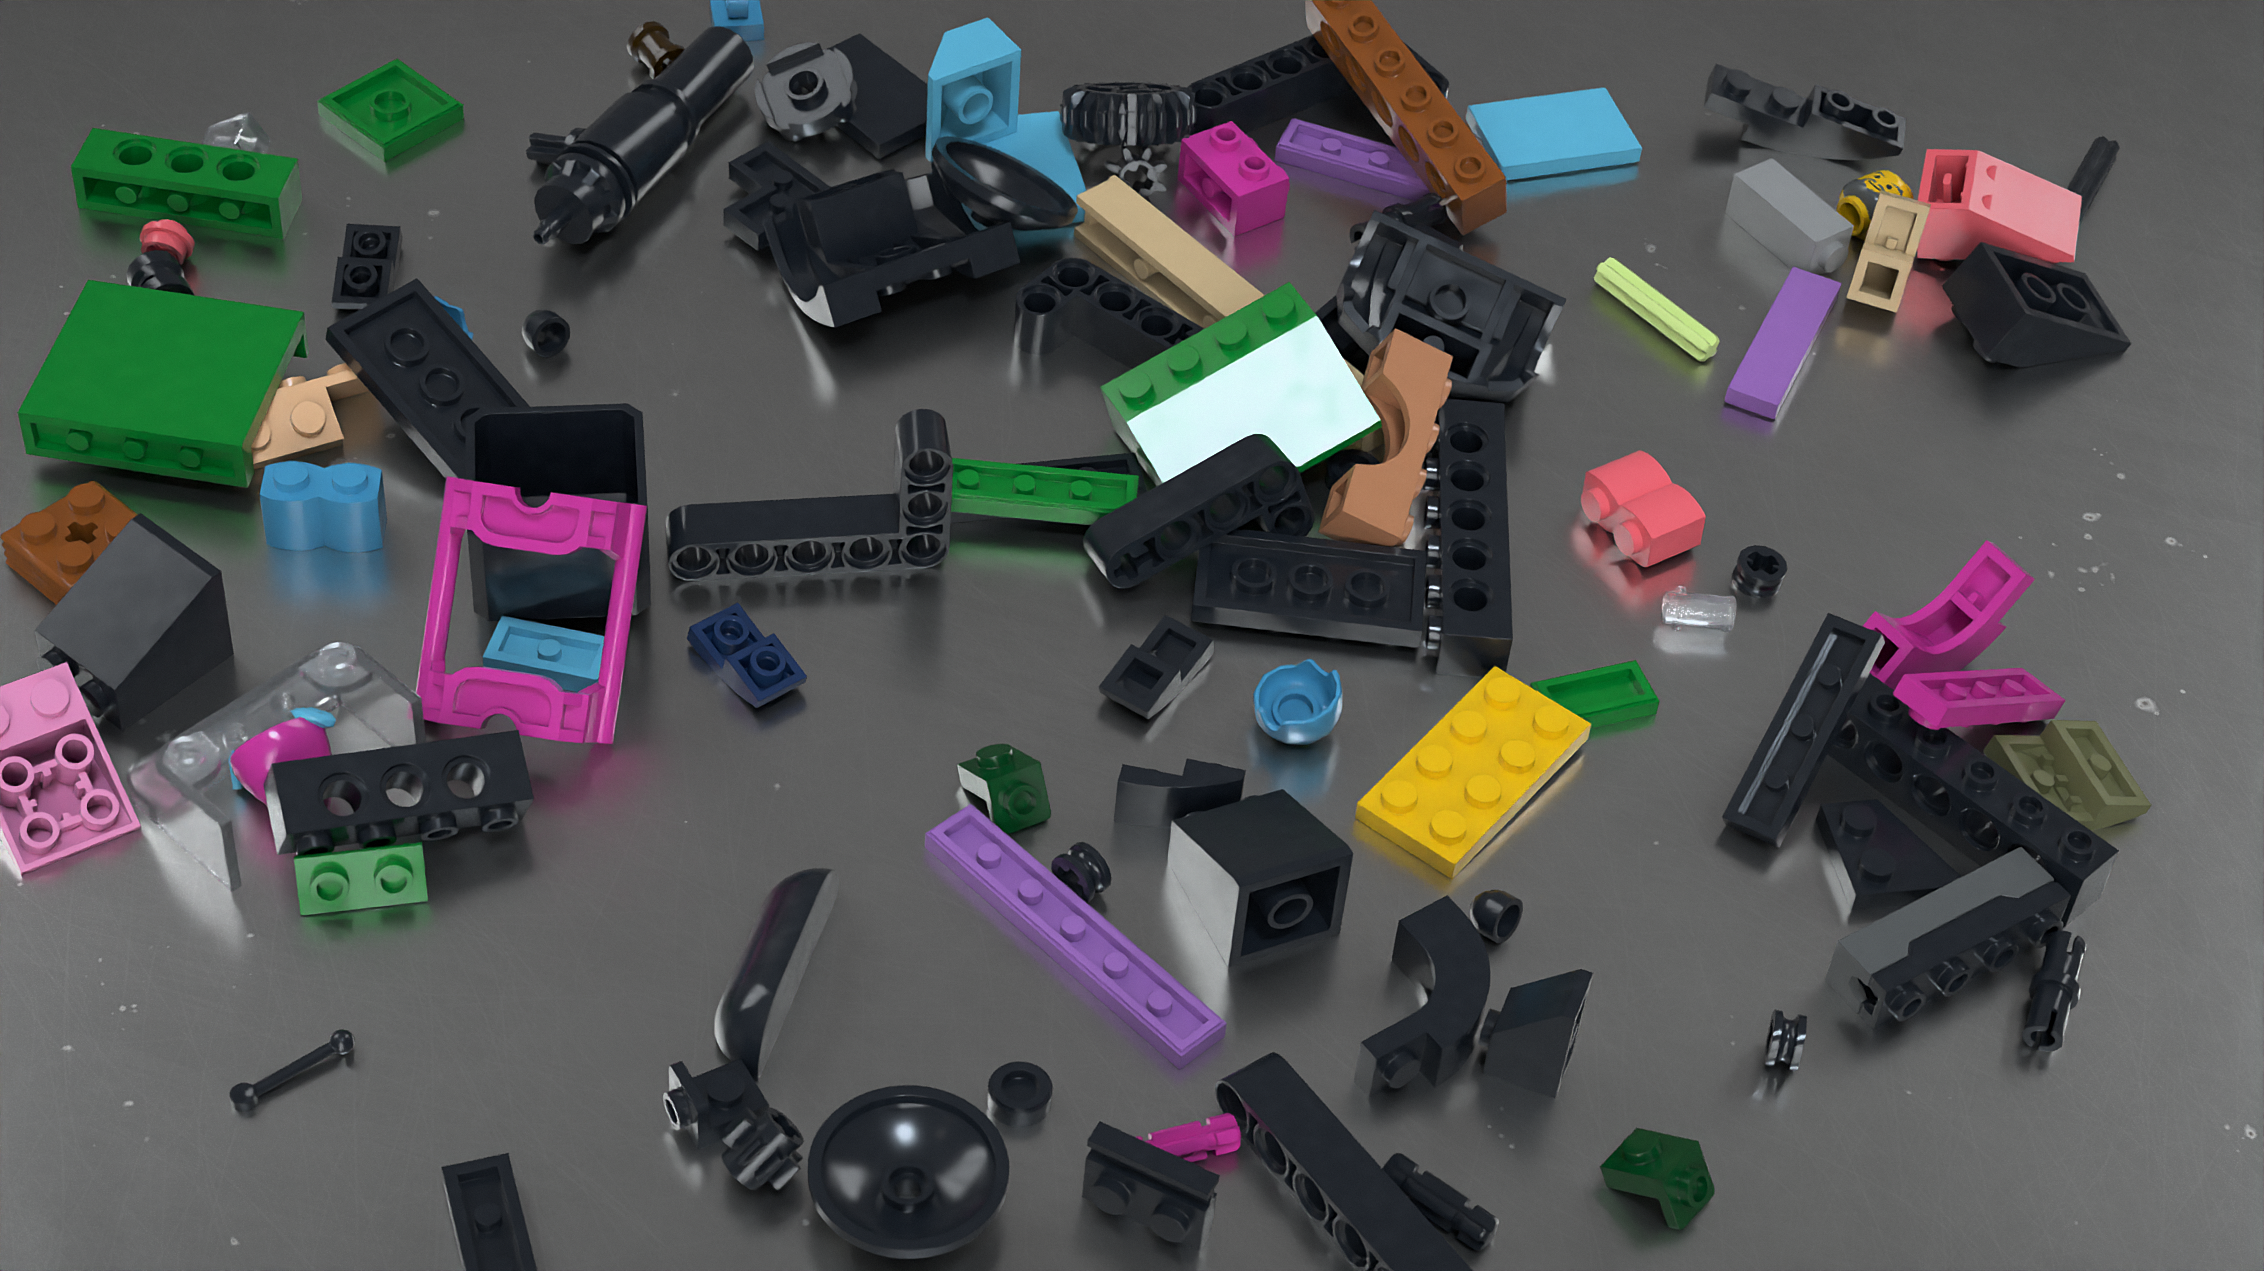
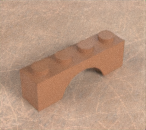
[1318,328,1453,547]

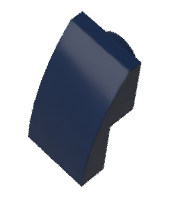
[687,603,807,708]

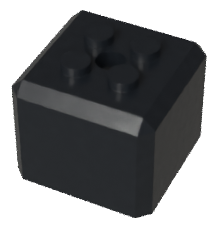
[466,403,651,621]

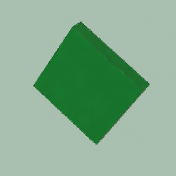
[317,58,464,162]

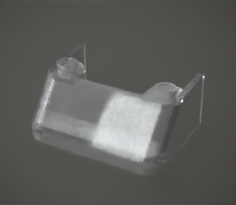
[126,642,426,892]

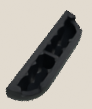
[714,868,839,1082]

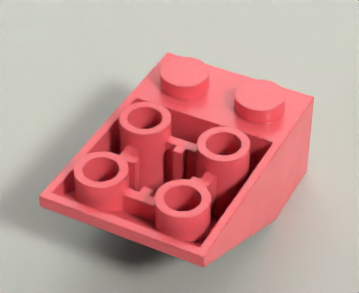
[1917,149,2082,264]

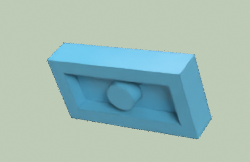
[483,616,604,692]

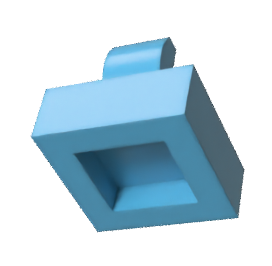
[709,0,764,41]

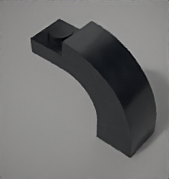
[1354,895,1491,1098]

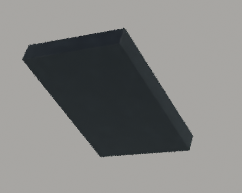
[799,33,928,159]

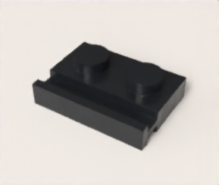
[1082,1121,1220,1251]

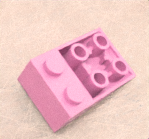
[0,662,141,875]

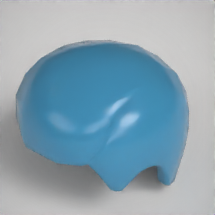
[1253,659,1343,745]

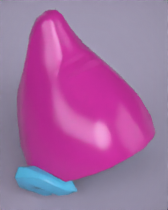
[228,707,336,811]

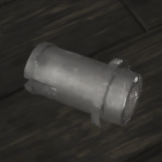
[1661,586,1736,633]

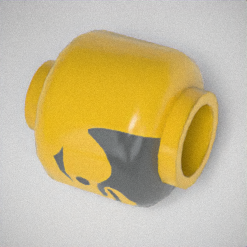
[1836,170,1914,241]

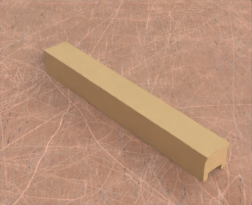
[1074,175,1385,452]

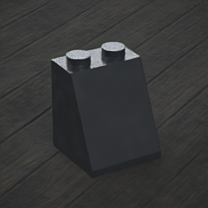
[35,513,234,731]
[1167,789,1353,968]

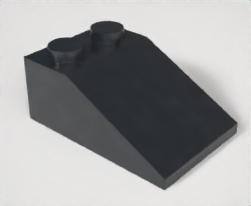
[1942,242,2132,368]

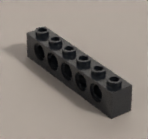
[1423,399,1513,678]
[1828,673,2119,927]

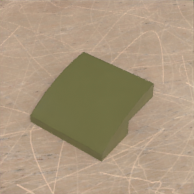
[1983,720,2152,830]

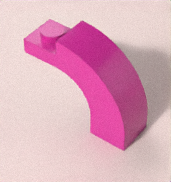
[1863,540,2035,690]

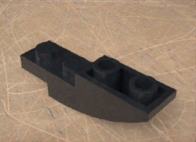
[1704,64,1906,160]

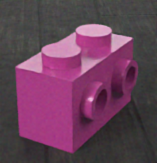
[1177,121,1290,237]

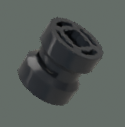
[126,250,194,295]

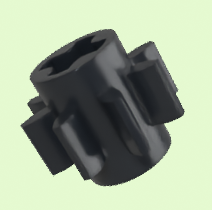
[1105,145,1167,203]
[721,1107,804,1190]

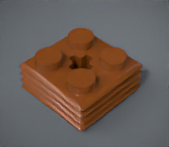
[0,481,138,605]

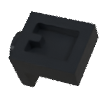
[663,1058,769,1150]

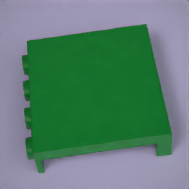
[17,280,309,488]

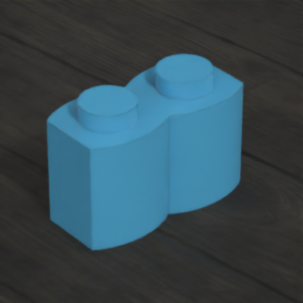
[260,461,387,553]

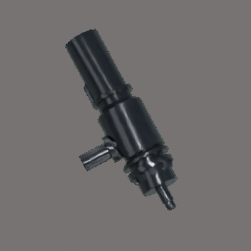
[526,26,754,245]

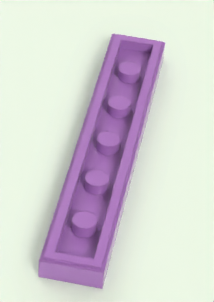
[925,804,1227,1070]

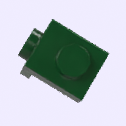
[957,744,1051,834]
[1600,1128,1715,1230]

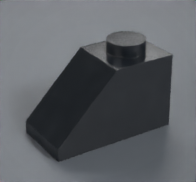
[1478,969,1593,1098]

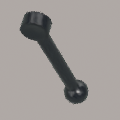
[229,1029,355,1112]

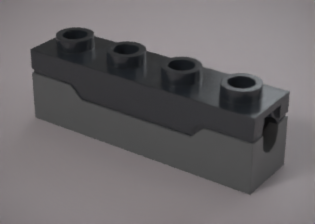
[1825,847,2071,1031]

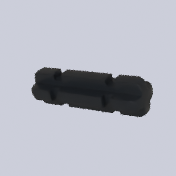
[1382,1153,1499,1251]

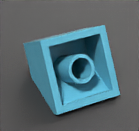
[925,17,1021,163]

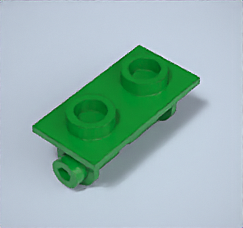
[294,842,428,915]

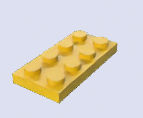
[1355,666,1591,880]

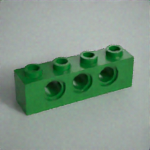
[71,128,303,239]

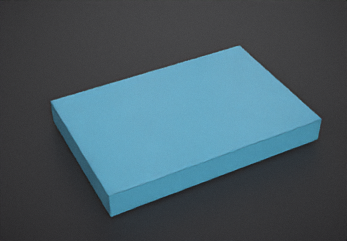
[1466,87,1642,180]
[984,111,1086,223]

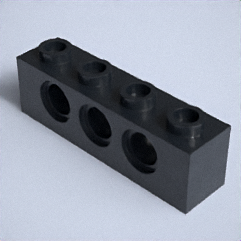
[263,730,534,856]

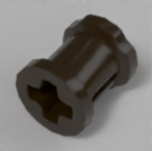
[627,21,685,80]

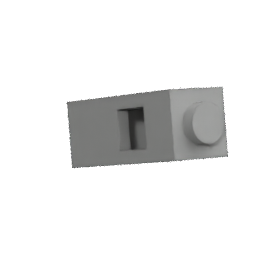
[1725,158,1854,275]

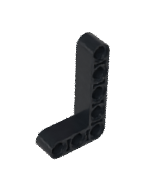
[1187,35,1449,134]
[665,409,953,581]

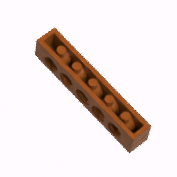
[1305,0,1507,235]

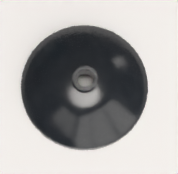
[931,136,1078,231]
[807,1085,1009,1259]

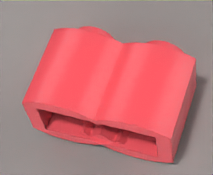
[1581,450,1706,567]

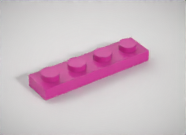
[1893,668,2065,730]

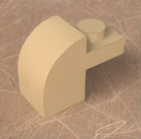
[1846,190,1931,313]

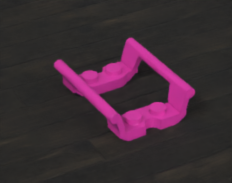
[413,476,647,744]

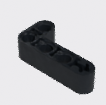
[1013,257,1205,369]
[1083,434,1315,588]

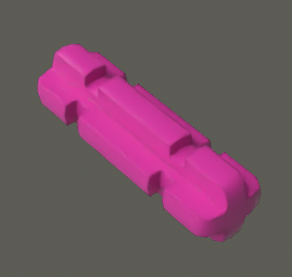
[1136,1113,1241,1162]

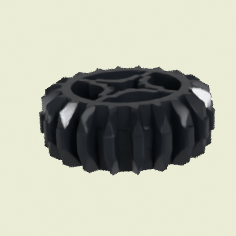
[1060,81,1197,146]

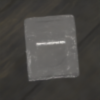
[201,112,271,154]

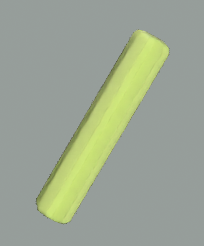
[1594,257,1720,362]

